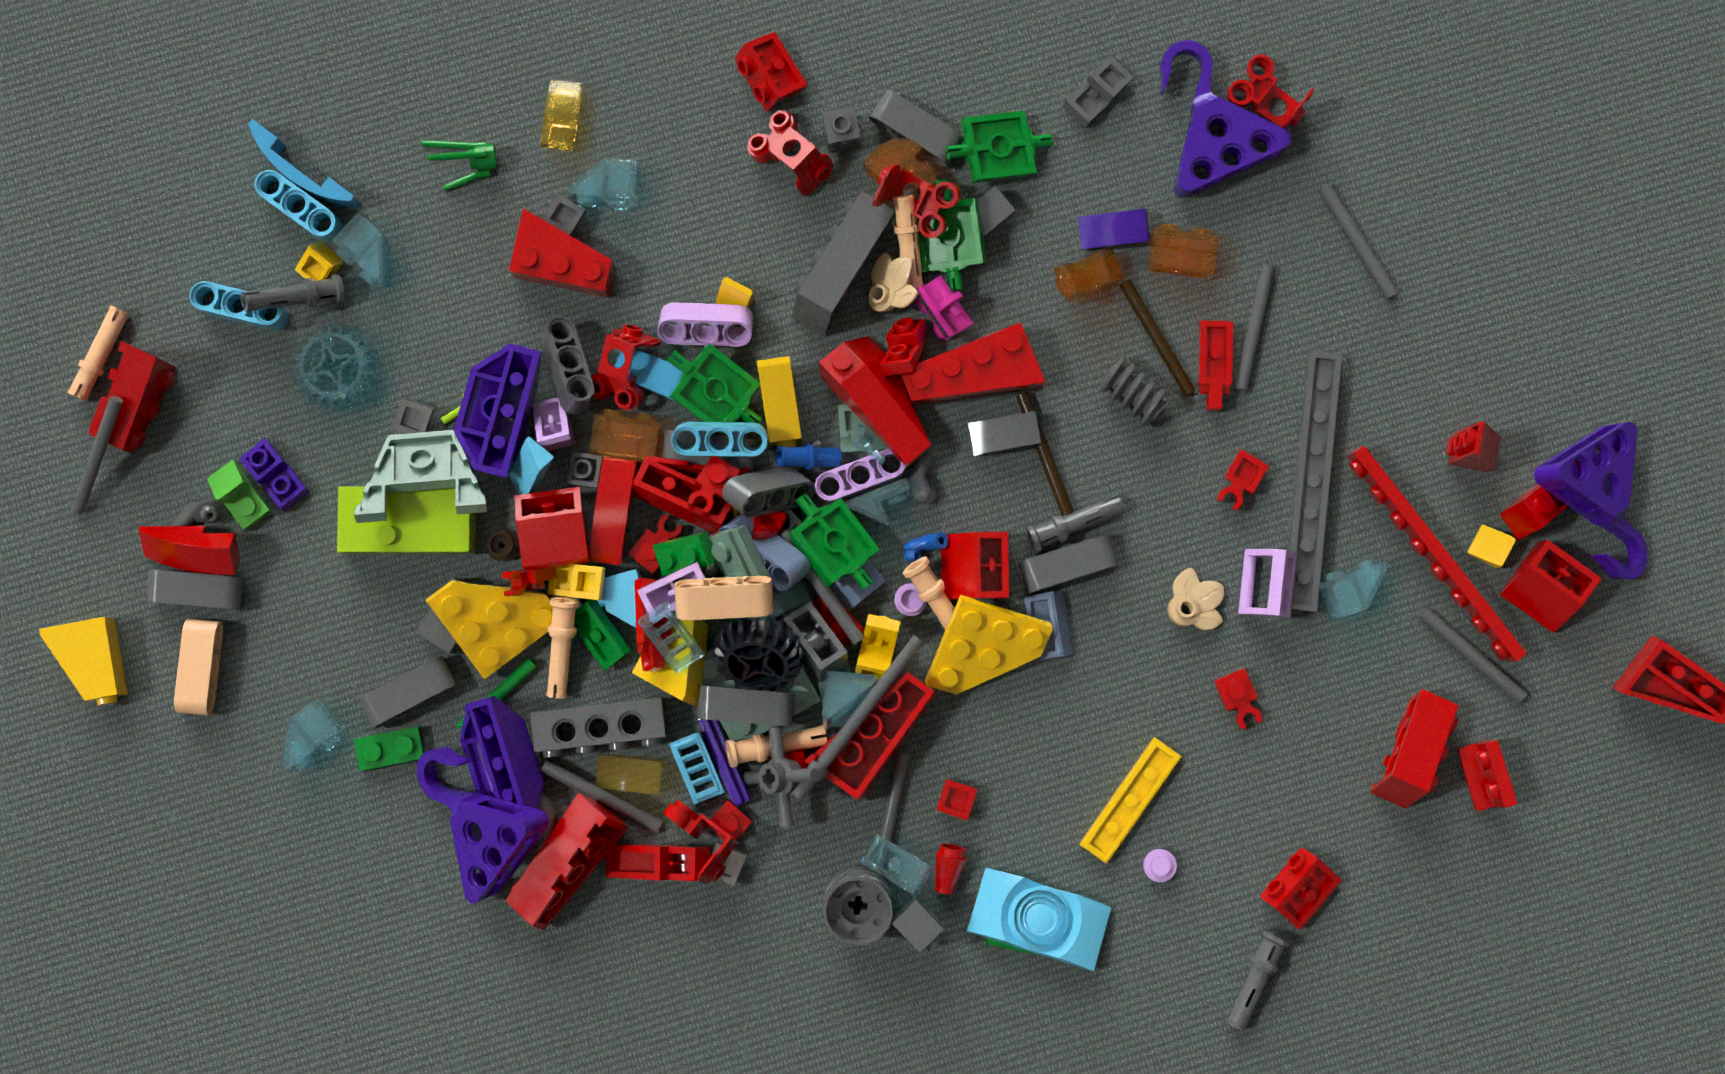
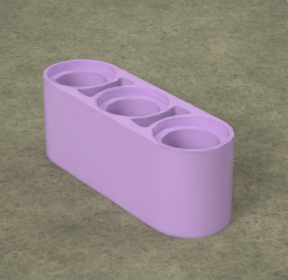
[657,302,754,347]
[815,449,905,504]

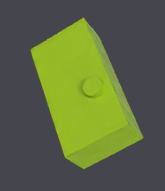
[337,486,476,555]

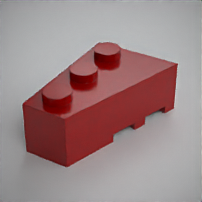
[509,208,616,298]
[632,456,750,533]
[1612,635,1725,724]

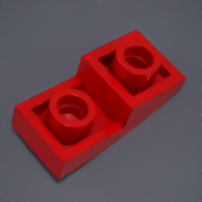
[880,317,926,376]

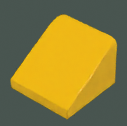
[295,241,344,281]
[716,277,754,308]
[1467,524,1516,568]

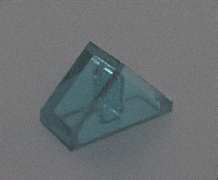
[822,671,878,729]

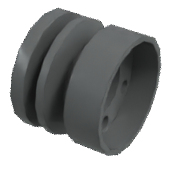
[823,865,893,946]

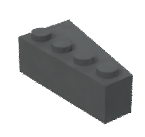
[791,191,895,337]

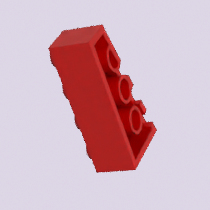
[899,322,1046,406]
[505,793,629,930]

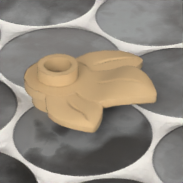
[868,253,919,312]
[1167,568,1224,631]

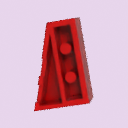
[88,341,176,454]
[1370,689,1459,809]

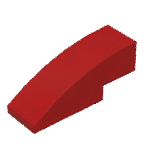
[589,456,637,566]
[138,526,240,575]
[605,844,710,881]

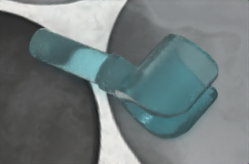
[848,424,886,464]

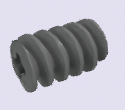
[1101,356,1173,426]

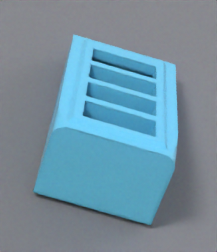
[669,731,725,805]

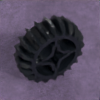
[713,616,803,692]

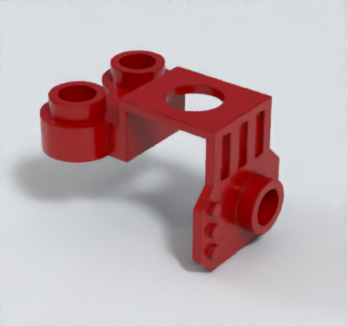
[1227,54,1315,129]
[747,110,834,196]
[872,163,961,238]
[591,324,661,411]
[663,800,739,885]

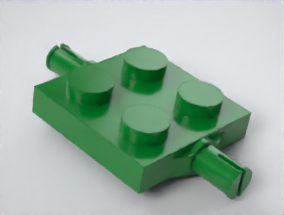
[945,110,1053,183]
[916,179,987,291]
[667,343,762,435]
[788,493,880,591]

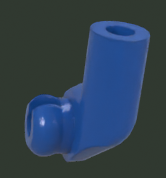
[903,532,948,563]

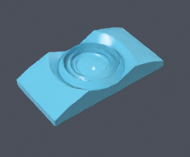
[967,868,1111,972]

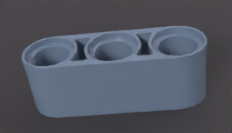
[718,514,811,591]

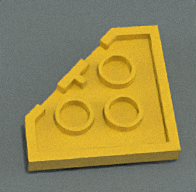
[425,580,553,679]
[925,595,1053,695]

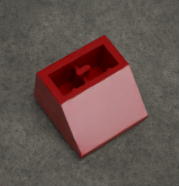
[514,487,589,571]
[941,532,1009,600]
[1499,540,1602,633]

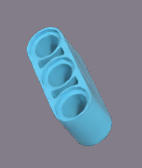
[255,170,343,243]
[189,281,290,330]
[671,422,768,457]

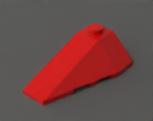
[819,336,931,467]

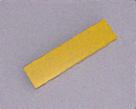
[1079,737,1182,864]

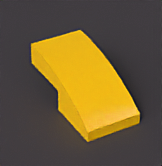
[547,564,606,600]

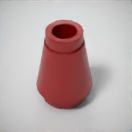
[934,843,968,895]

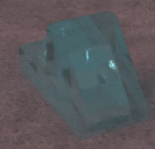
[845,478,911,528]
[860,834,934,897]

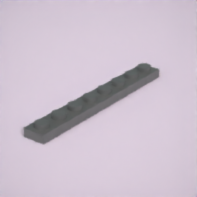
[1288,351,1342,613]

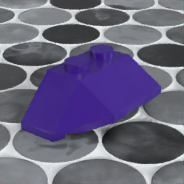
[454,343,542,478]
[460,696,544,809]

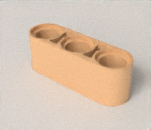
[674,576,773,620]
[174,618,223,716]

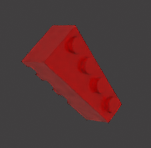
[804,672,938,801]

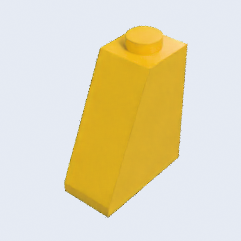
[757,356,802,448]
[632,609,709,707]
[39,617,128,706]

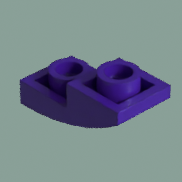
[1078,209,1150,249]
[240,438,310,512]

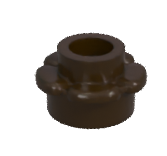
[485,529,518,561]

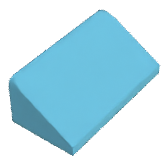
[509,437,554,495]

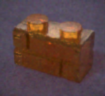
[1146,224,1219,279]
[589,409,662,462]

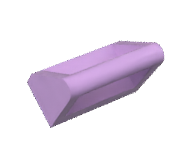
[1238,549,1297,619]

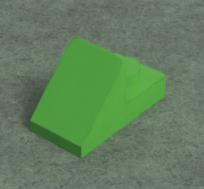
[207,459,272,531]

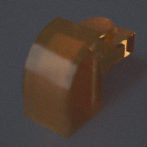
[863,139,937,188]
[1053,249,1126,302]

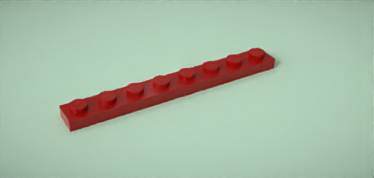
[1347,445,1527,662]

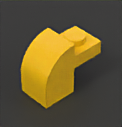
[853,614,901,687]

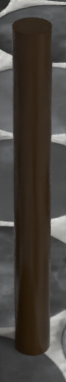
[1119,279,1196,396]
[1016,392,1074,516]

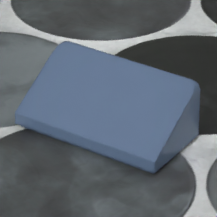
[1024,591,1073,661]

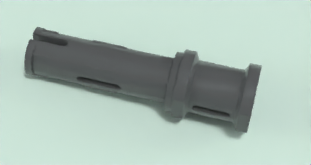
[241,274,344,313]
[1025,494,1125,554]
[1226,930,1290,1031]

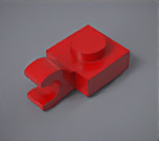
[501,567,557,597]

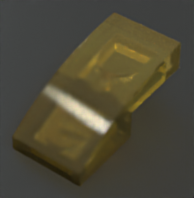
[541,79,583,151]
[596,755,663,795]

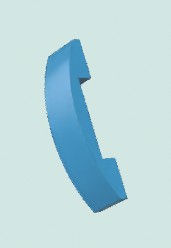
[249,119,361,208]
[614,349,682,402]

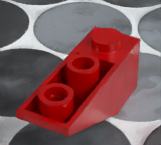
[1446,421,1501,472]
[1499,460,1581,540]

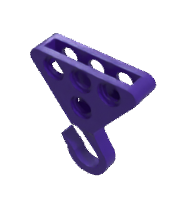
[1159,40,1291,198]
[1534,422,1647,580]
[417,747,549,904]

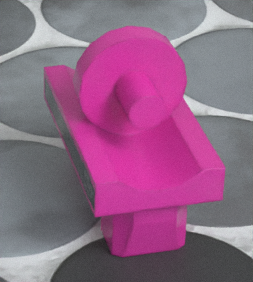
[915,275,973,340]

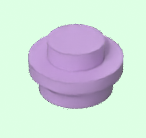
[895,583,927,616]
[1143,849,1177,882]

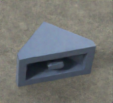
[816,560,886,612]

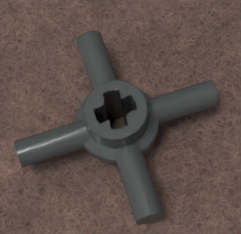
[743,726,820,827]

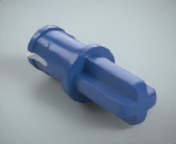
[776,444,842,470]

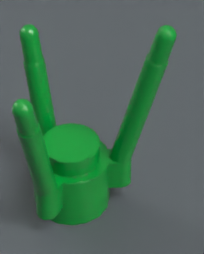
[421,140,497,191]

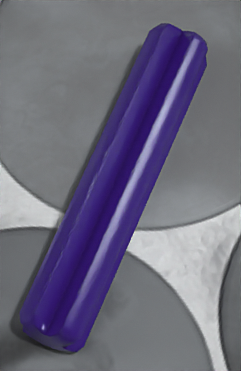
[698,719,751,806]

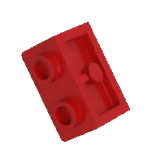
[735,31,808,112]
[1457,739,1518,811]
[1260,847,1342,930]

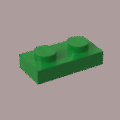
[652,531,717,576]
[574,600,631,671]
[353,726,425,771]

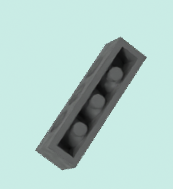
[530,697,668,758]

